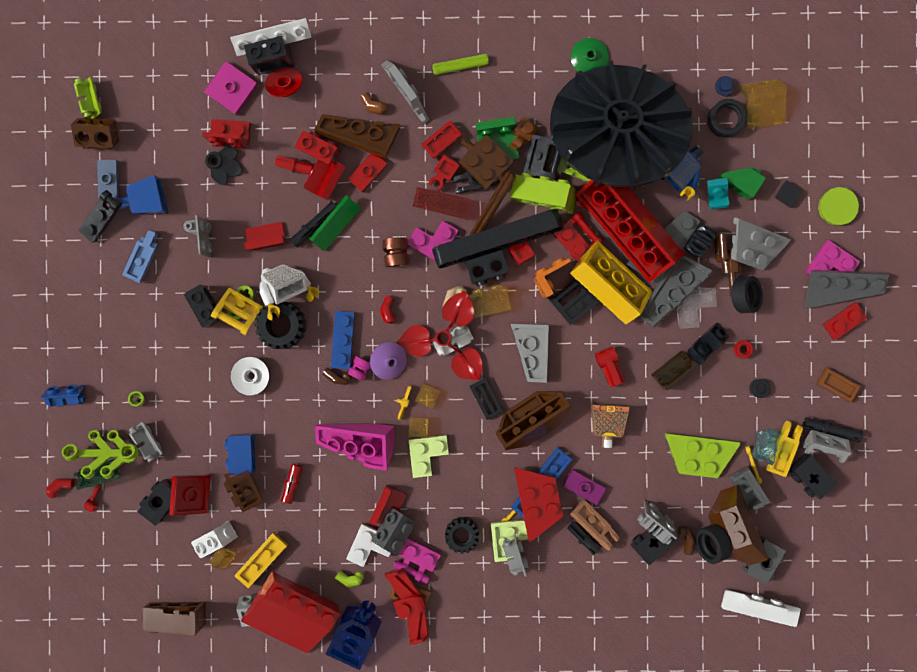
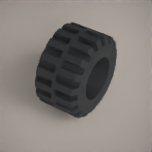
[254,301,307,349]

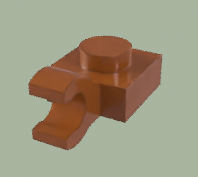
[509,116,539,150]

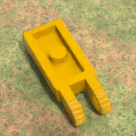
[766,421,803,477]

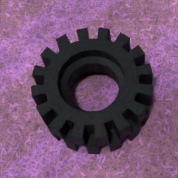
[445,517,479,554]

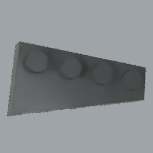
[638,255,713,328]
[804,270,889,308]

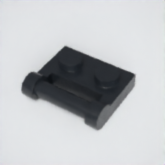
[523,134,561,181]
[548,277,600,325]

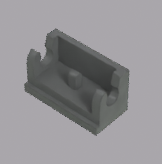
[729,466,771,511]

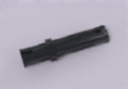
[289,201,336,248]
[802,417,863,442]

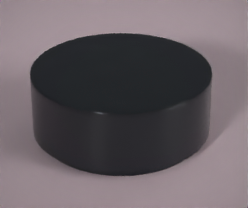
[749,379,770,398]

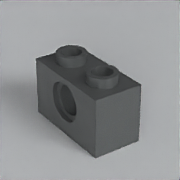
[741,536,786,585]

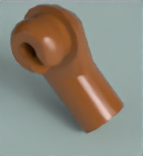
[360,92,387,114]

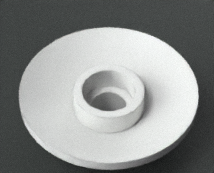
[231,357,269,395]

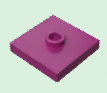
[204,61,258,115]

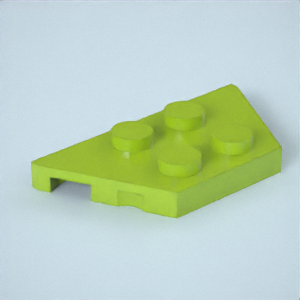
[665,433,740,478]

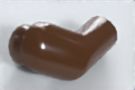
[322,367,352,385]
[678,526,695,555]

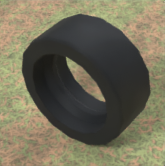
[707,99,747,137]
[731,276,763,314]
[695,524,732,564]

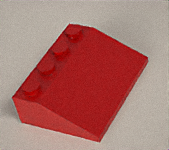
[241,571,341,654]

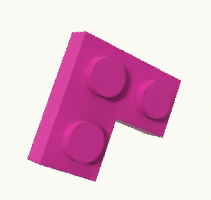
[407,221,459,261]
[804,240,860,276]

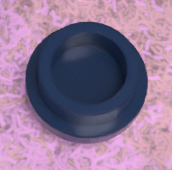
[715,76,735,96]

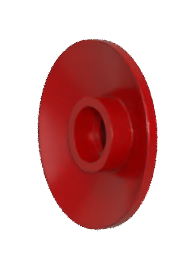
[265,67,303,98]

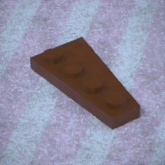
[314,114,400,158]

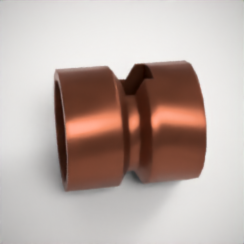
[382,237,410,267]

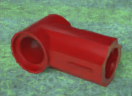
[594,346,626,387]

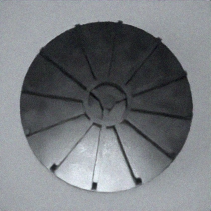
[550,60,693,191]

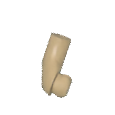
[442,286,467,307]

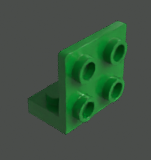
[476,117,519,160]

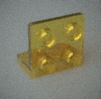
[741,79,787,129]

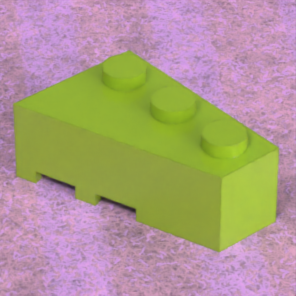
[510,173,577,215]

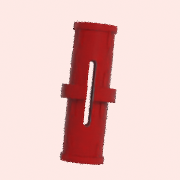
[280,463,303,504]

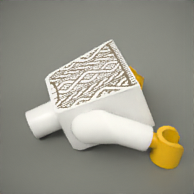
[259,265,319,320]

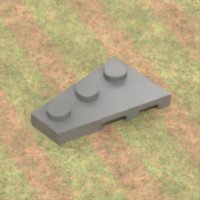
[511,324,549,383]

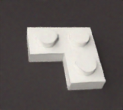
[346,523,390,567]

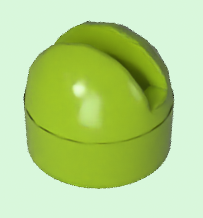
[128,391,145,407]

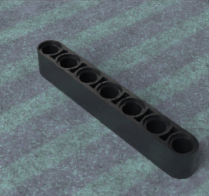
[432,209,564,269]

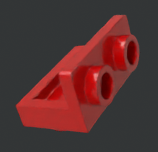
[295,130,340,165]

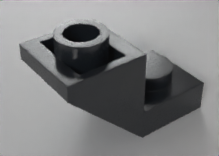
[687,323,730,365]

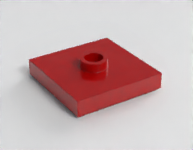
[169,474,211,516]

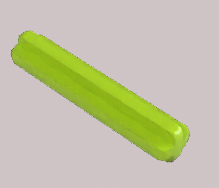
[432,54,489,75]

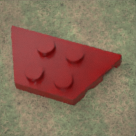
[514,467,563,542]

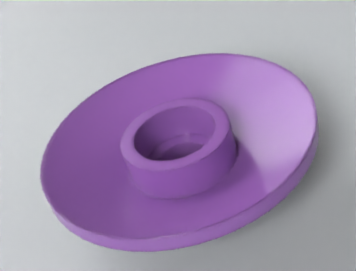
[370,342,407,380]

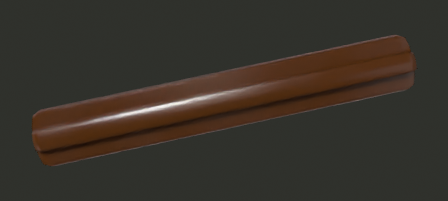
[470,171,516,235]

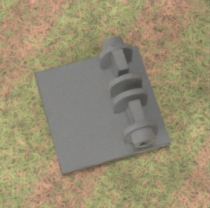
[183,215,213,258]
[637,500,677,544]

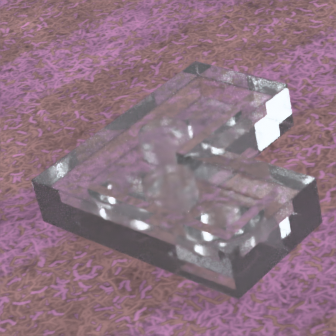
[677,288,717,329]

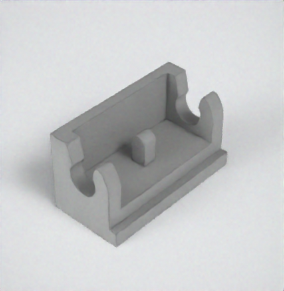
[803,430,851,463]

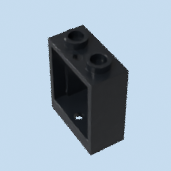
[244,36,295,75]

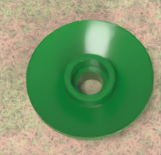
[571,38,609,72]

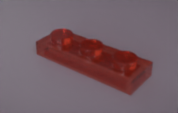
[413,187,473,220]

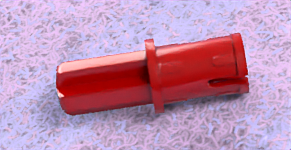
[275,155,314,175]

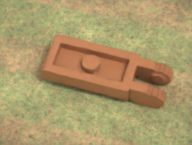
[570,500,620,551]

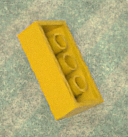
[570,240,653,324]

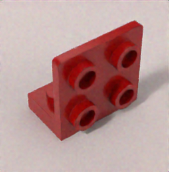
[202,119,251,149]

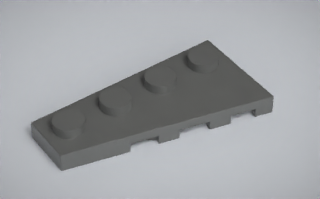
[625,210,700,285]

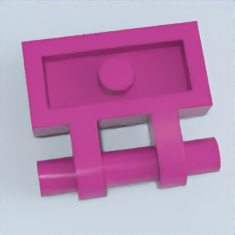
[392,537,441,584]

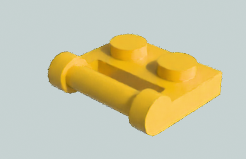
[211,288,263,335]

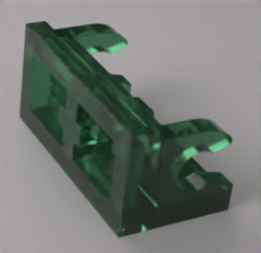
[74,459,121,490]

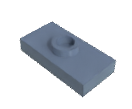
[97,160,119,199]

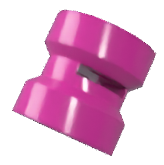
[348,356,371,381]

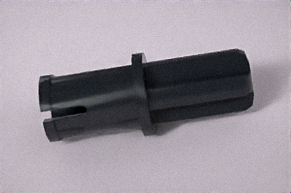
[567,521,602,555]

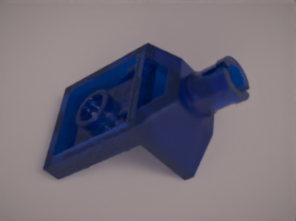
[325,600,382,670]

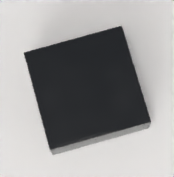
[774,181,803,208]

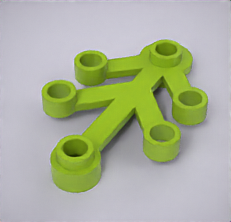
[62,430,139,479]

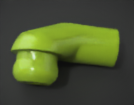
[335,571,364,587]

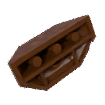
[496,391,571,450]
[708,484,769,565]

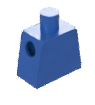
[118,175,168,215]

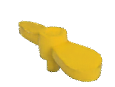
[397,385,412,420]

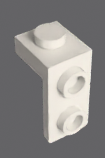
[191,521,238,558]

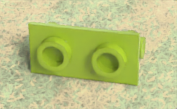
[74,76,101,119]

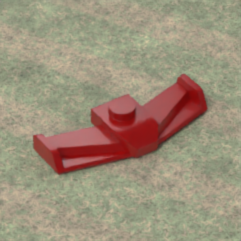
[384,568,429,645]

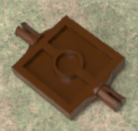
[459,134,514,190]

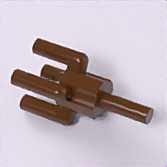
[714,234,742,296]

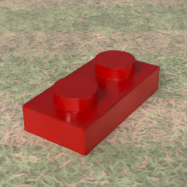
[822,302,867,340]

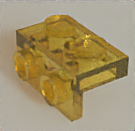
[469,284,512,318]

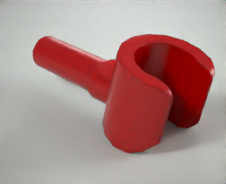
[84,485,101,512]

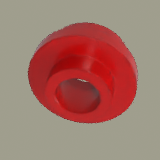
[733,340,753,359]

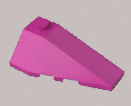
[315,424,395,471]

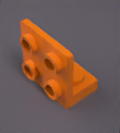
[533,257,571,299]

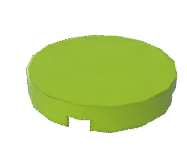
[818,187,859,226]

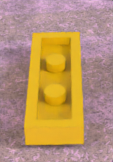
[234,532,288,588]

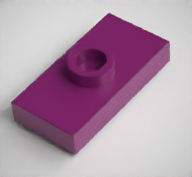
[563,469,606,505]

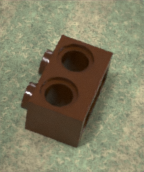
[71,118,119,150]

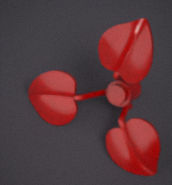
[396,292,483,381]

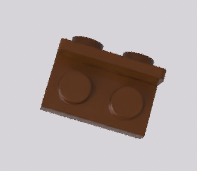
[224,470,263,513]

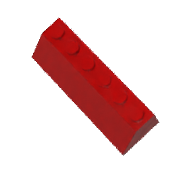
[575,180,685,282]

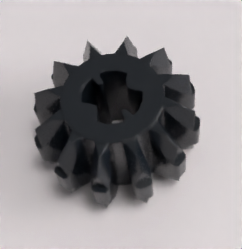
[686,224,717,258]

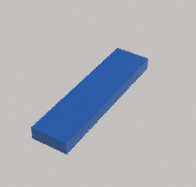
[511,447,573,517]

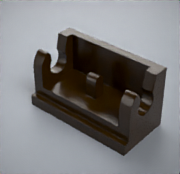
[651,351,697,390]

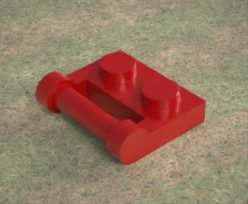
[553,212,604,262]

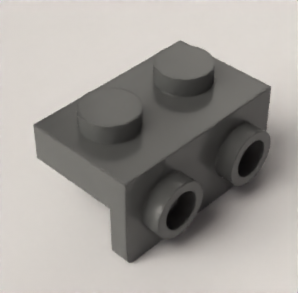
[372,508,416,556]

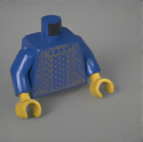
[666,145,703,201]

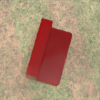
[303,160,346,200]
[244,222,287,252]
[369,485,406,526]

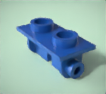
[40,385,85,407]

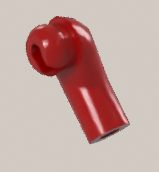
[379,295,396,324]
[46,479,74,498]

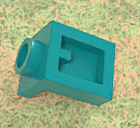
[707,178,729,210]

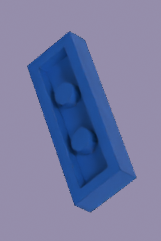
[331,311,355,369]

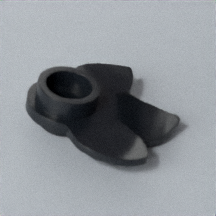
[205,147,242,186]

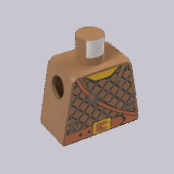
[590,403,629,448]

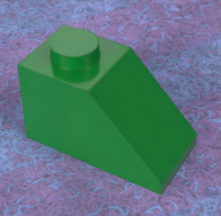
[716,167,766,200]

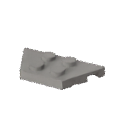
[381,60,429,124]
[731,217,791,270]

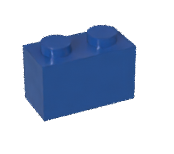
[225,434,256,475]

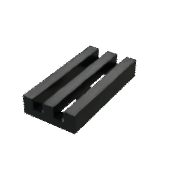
[469,378,504,420]

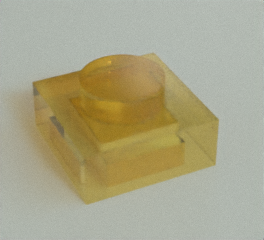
[416,384,440,409]
[409,417,429,438]
[209,548,236,569]

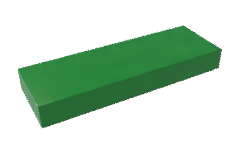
[310,195,361,252]

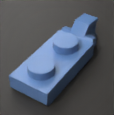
[122,230,159,283]

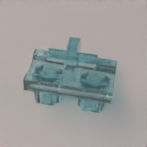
[752,428,778,465]

